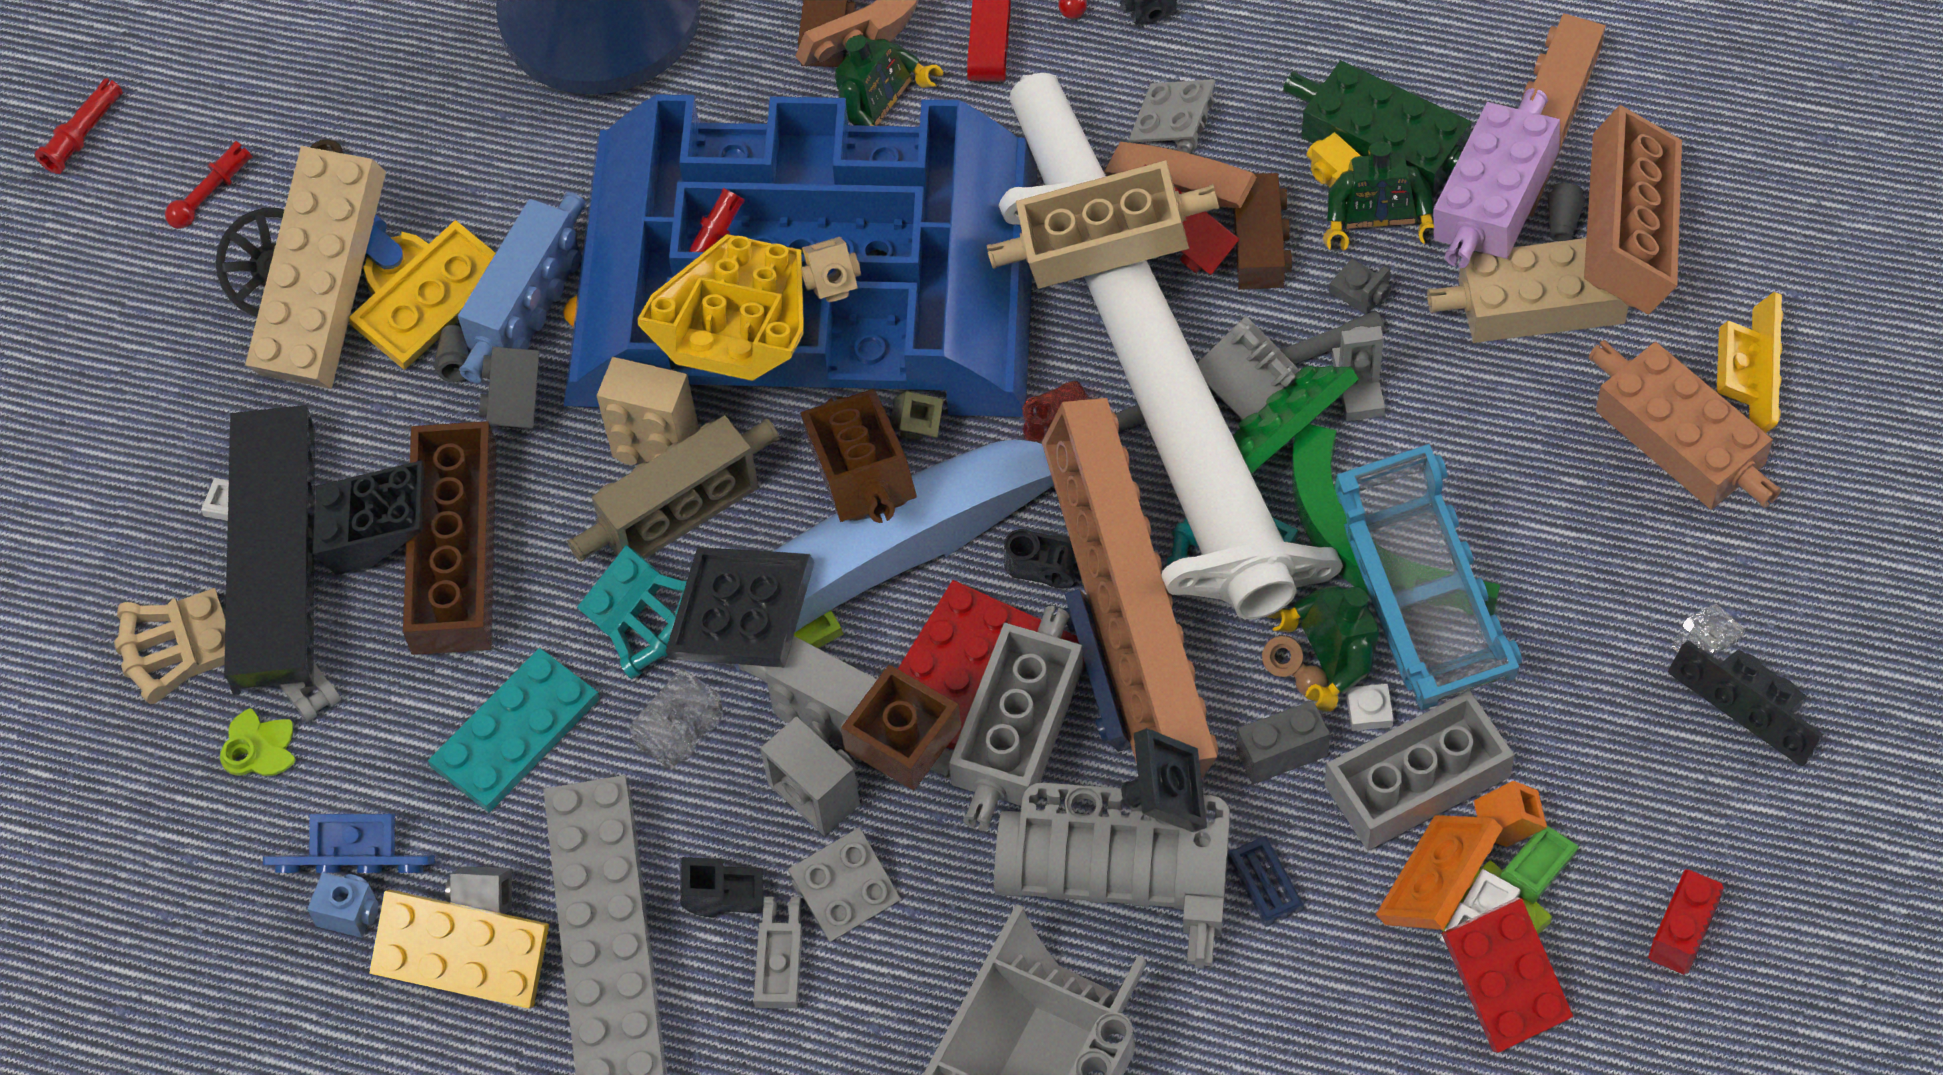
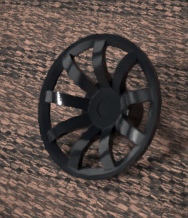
[215,208,285,317]

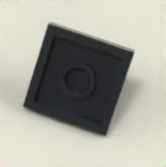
[1121,728,1207,833]

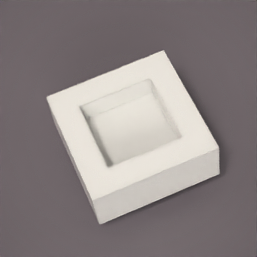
[1346,684,1393,731]

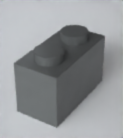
[479,347,539,430]
[1236,700,1330,785]

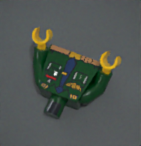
[835,35,943,126]
[1323,142,1439,251]

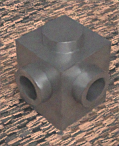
[445,866,512,914]

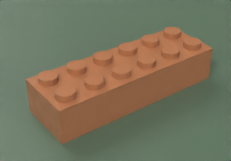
[1584,105,1682,315]

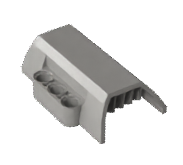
[923,904,1146,1075]

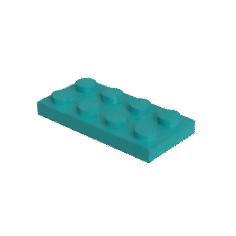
[428,648,600,813]

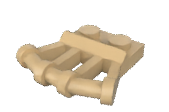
[114,588,226,704]

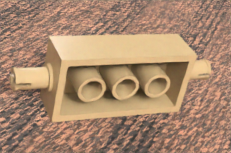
[987,160,1219,289]
[1427,238,1629,343]

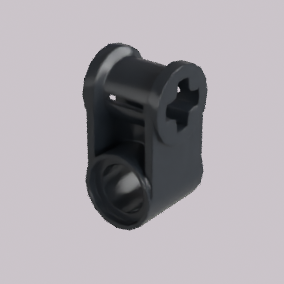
[1004,529,1076,589]

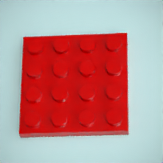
[898,580,1086,750]

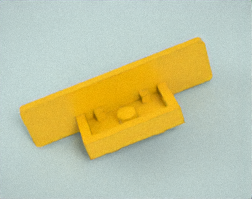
[1717,292,1783,433]

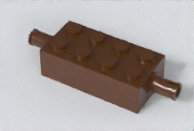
[800,389,917,523]

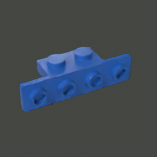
[263,814,435,873]

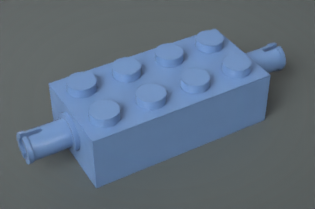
[458,192,586,383]

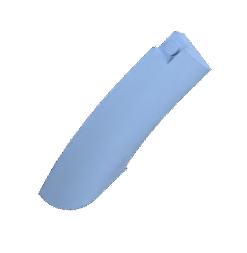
[733,440,1054,671]

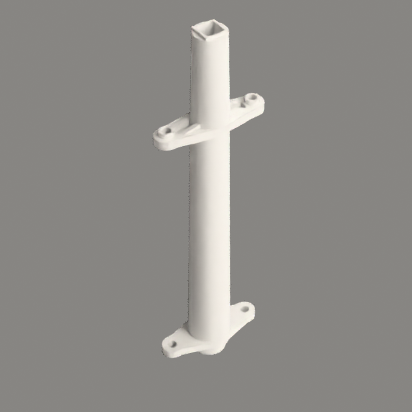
[999,73,1343,619]

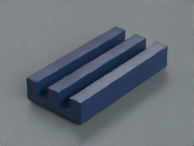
[1228,835,1304,927]

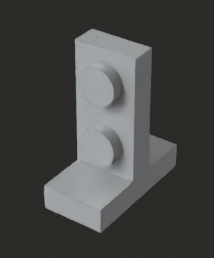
[1332,326,1385,421]

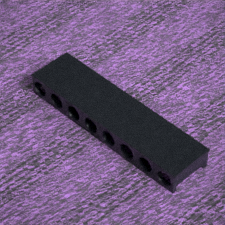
[224,405,315,695]

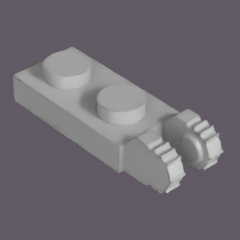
[754,897,803,1009]

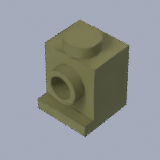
[890,391,943,440]

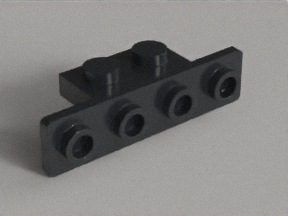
[1668,641,1823,766]

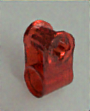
[1023,381,1090,443]

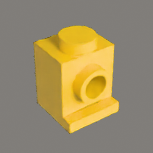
[1306,132,1361,188]

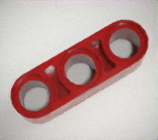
[967,0,1011,82]

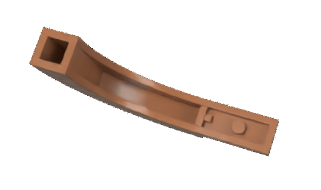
[795,0,919,66]

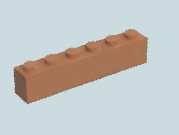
[1522,13,1606,217]

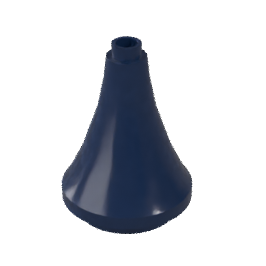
[496,0,701,94]

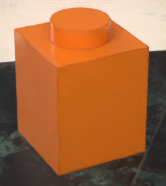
[1473,781,1547,847]

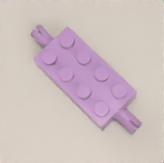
[1433,88,1560,268]

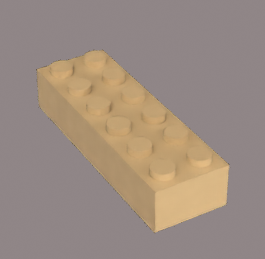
[245,146,386,389]

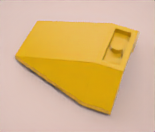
[638,234,803,381]

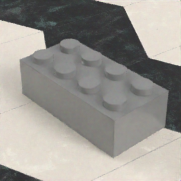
[1324,690,1514,851]

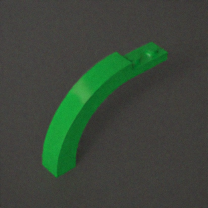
[1291,424,1500,616]

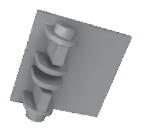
[1128,79,1216,153]
[1197,316,1300,420]
[787,827,901,942]

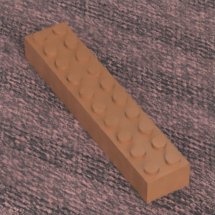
[1042,398,1218,779]

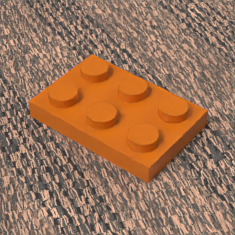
[1376,815,1503,930]

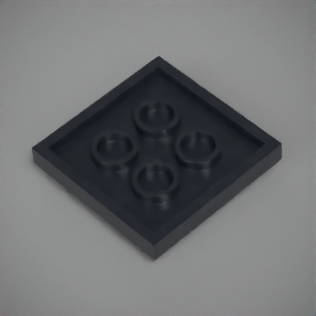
[666,547,815,668]

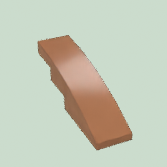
[1104,142,1257,208]

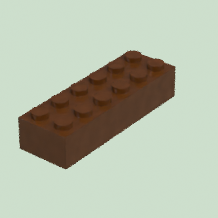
[403,421,497,655]

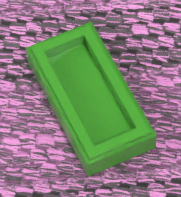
[1500,825,1579,904]

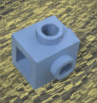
[307,872,378,938]

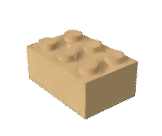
[597,357,699,465]

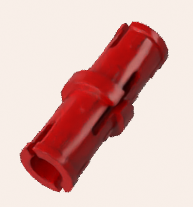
[688,187,745,252]

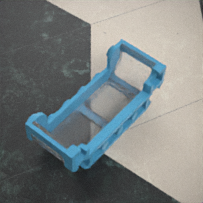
[1335,444,1522,710]

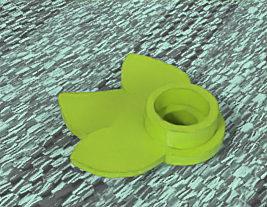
[220,708,296,776]

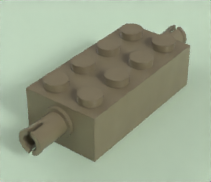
[567,415,780,562]

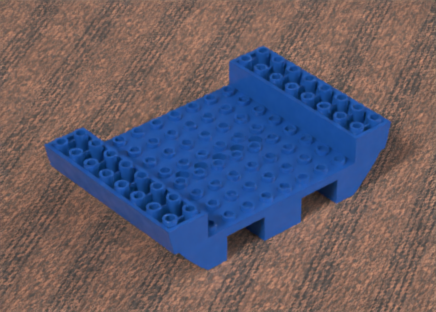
[564,94,1037,417]

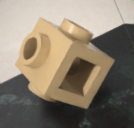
[801,237,861,302]

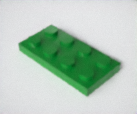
[1232,365,1359,474]

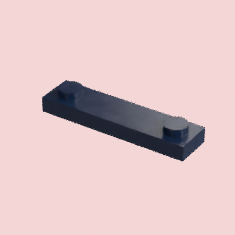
[1063,588,1131,752]

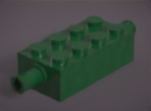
[1283,60,1472,198]

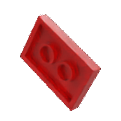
[1441,898,1574,1053]

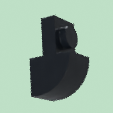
[680,857,763,918]

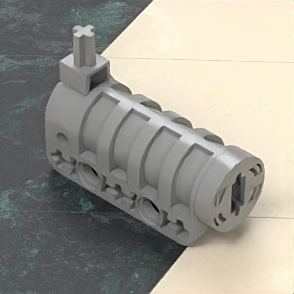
[994,783,1230,968]

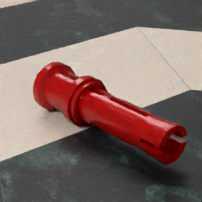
[34,78,123,174]

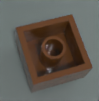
[841,664,961,791]

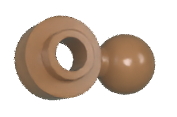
[1262,635,1328,696]

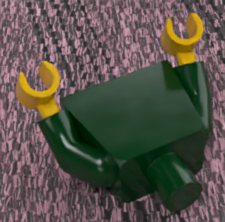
[1267,586,1379,712]

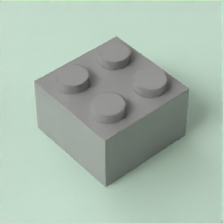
[760,716,860,837]

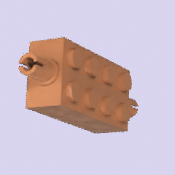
[1588,340,1781,510]

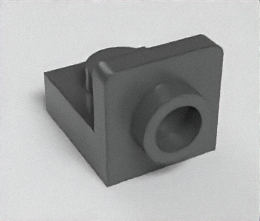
[1329,259,1392,315]

